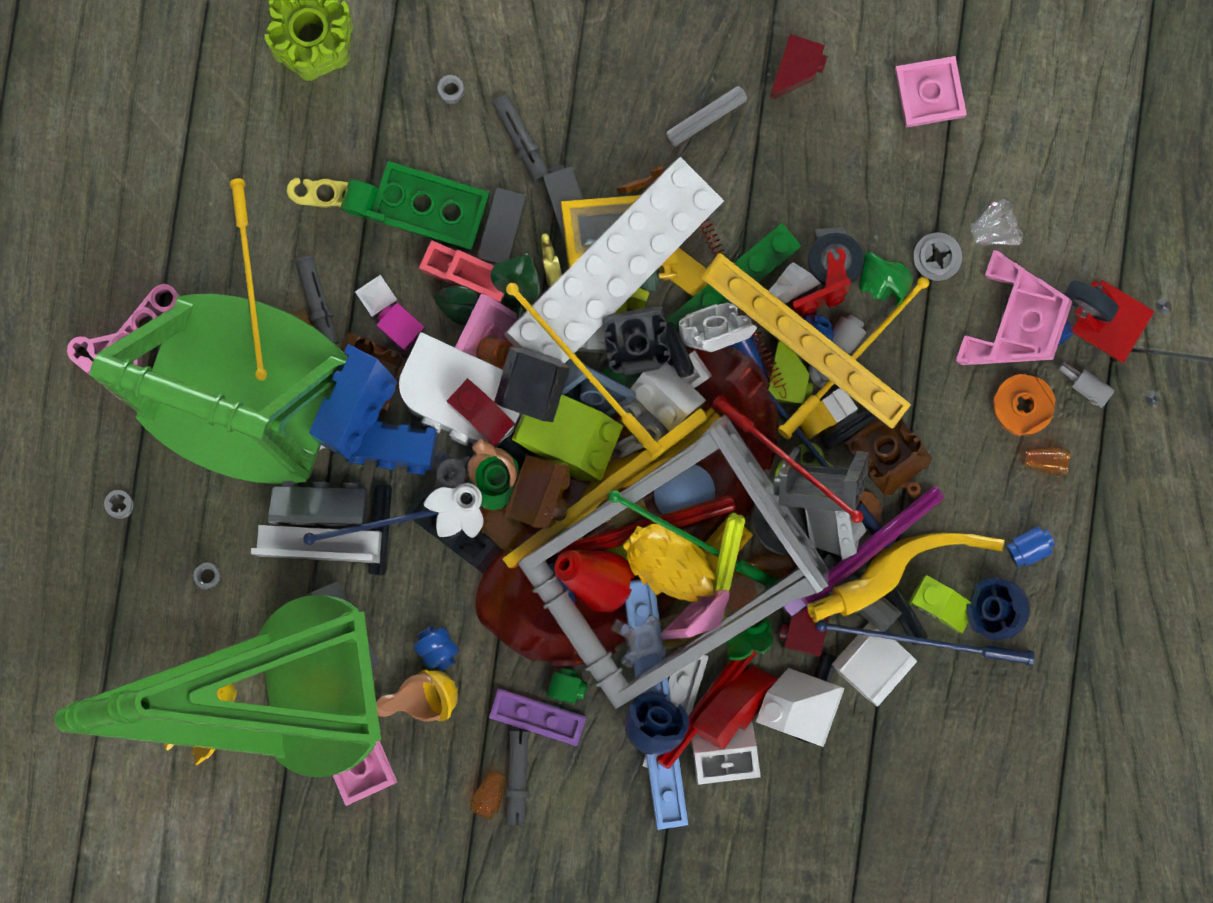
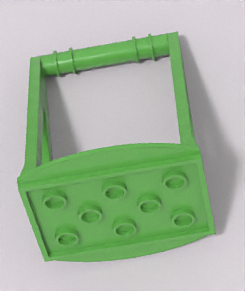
[90,294,348,484]
[54,595,381,777]

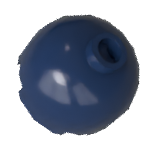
[966,578,1030,640]
[624,691,689,756]

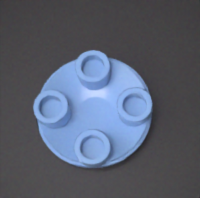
[654,464,716,514]

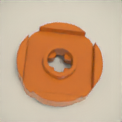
[992,374,1055,436]

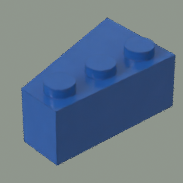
[309,344,398,460]
[346,421,439,475]

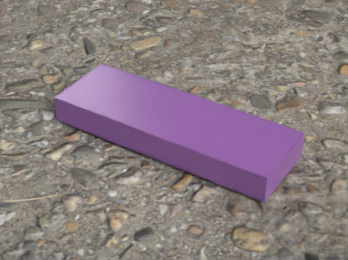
[489,688,586,746]

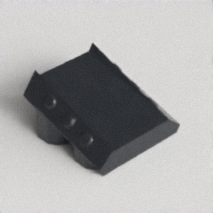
[602,307,671,375]
[494,347,570,423]

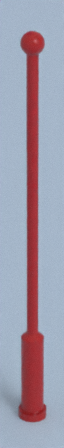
[713,395,863,523]

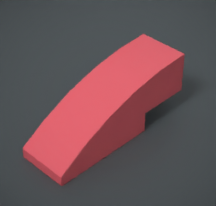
[419,240,505,303]

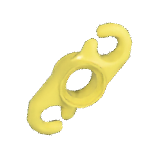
[287,177,348,208]
[541,233,562,287]

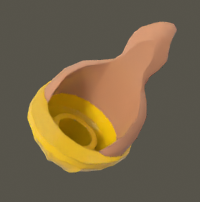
[376,670,458,722]

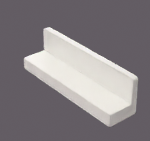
[251,525,382,563]

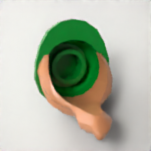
[467,439,520,510]

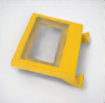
[560,195,678,280]

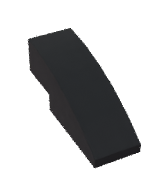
[404,490,502,574]

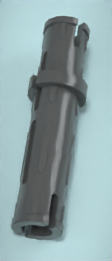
[492,94,549,183]
[295,256,339,345]
[505,731,529,826]

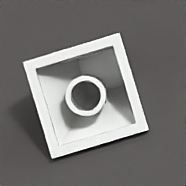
[756,668,845,747]

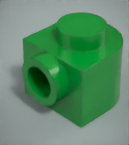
[546,668,588,705]

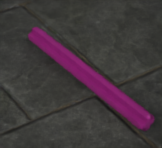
[801,486,944,605]

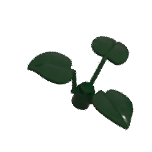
[434,253,540,355]

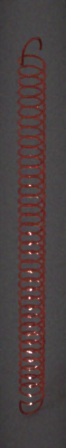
[699,219,787,399]

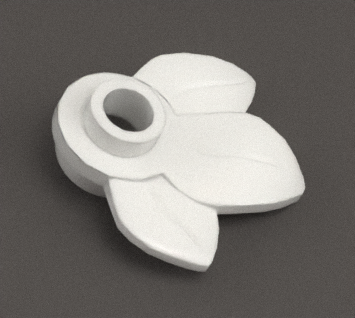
[424,483,484,538]

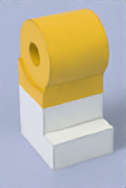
[799,388,858,440]

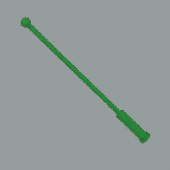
[608,490,779,588]

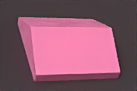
[660,590,730,640]
[333,741,397,806]

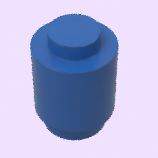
[1007,526,1055,567]

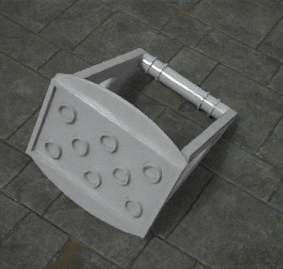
[517,414,829,709]

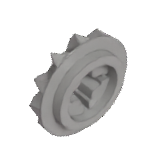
[913,232,962,281]

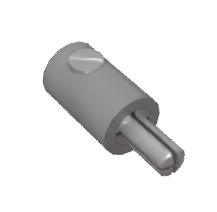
[1058,362,1115,408]

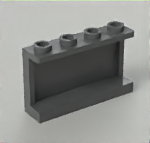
[774,447,869,512]

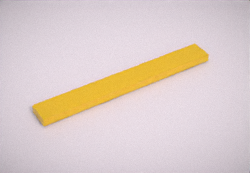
[700,253,911,429]
[503,408,710,568]

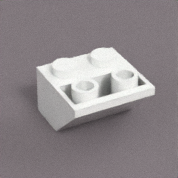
[616,363,706,442]
[692,721,760,785]

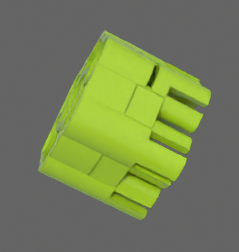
[265,0,354,81]

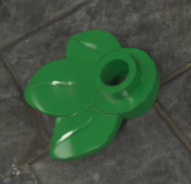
[726,617,773,660]

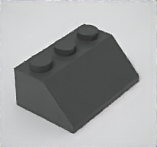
[268,481,368,528]

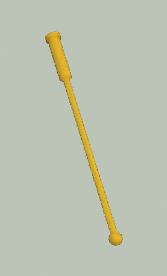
[230,178,267,381]
[778,277,929,439]
[506,283,665,460]

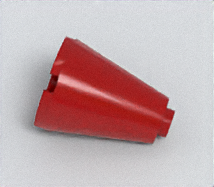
[554,550,634,612]

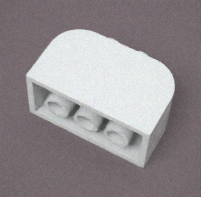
[399,332,522,447]

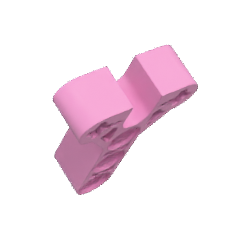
[67,284,180,403]

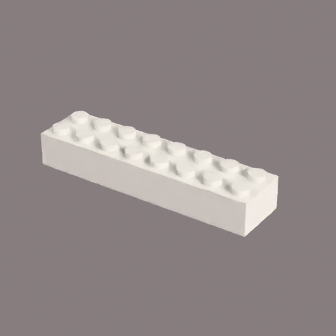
[503,157,724,363]

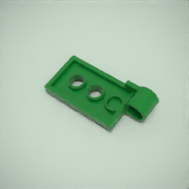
[340,161,490,252]

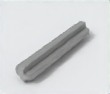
[666,86,747,146]

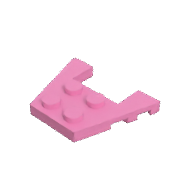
[956,250,1072,365]

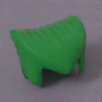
[859,252,913,306]

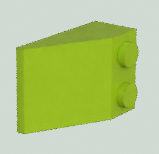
[512,395,623,481]

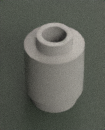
[832,314,866,356]

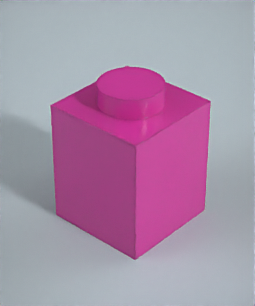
[377,303,426,354]

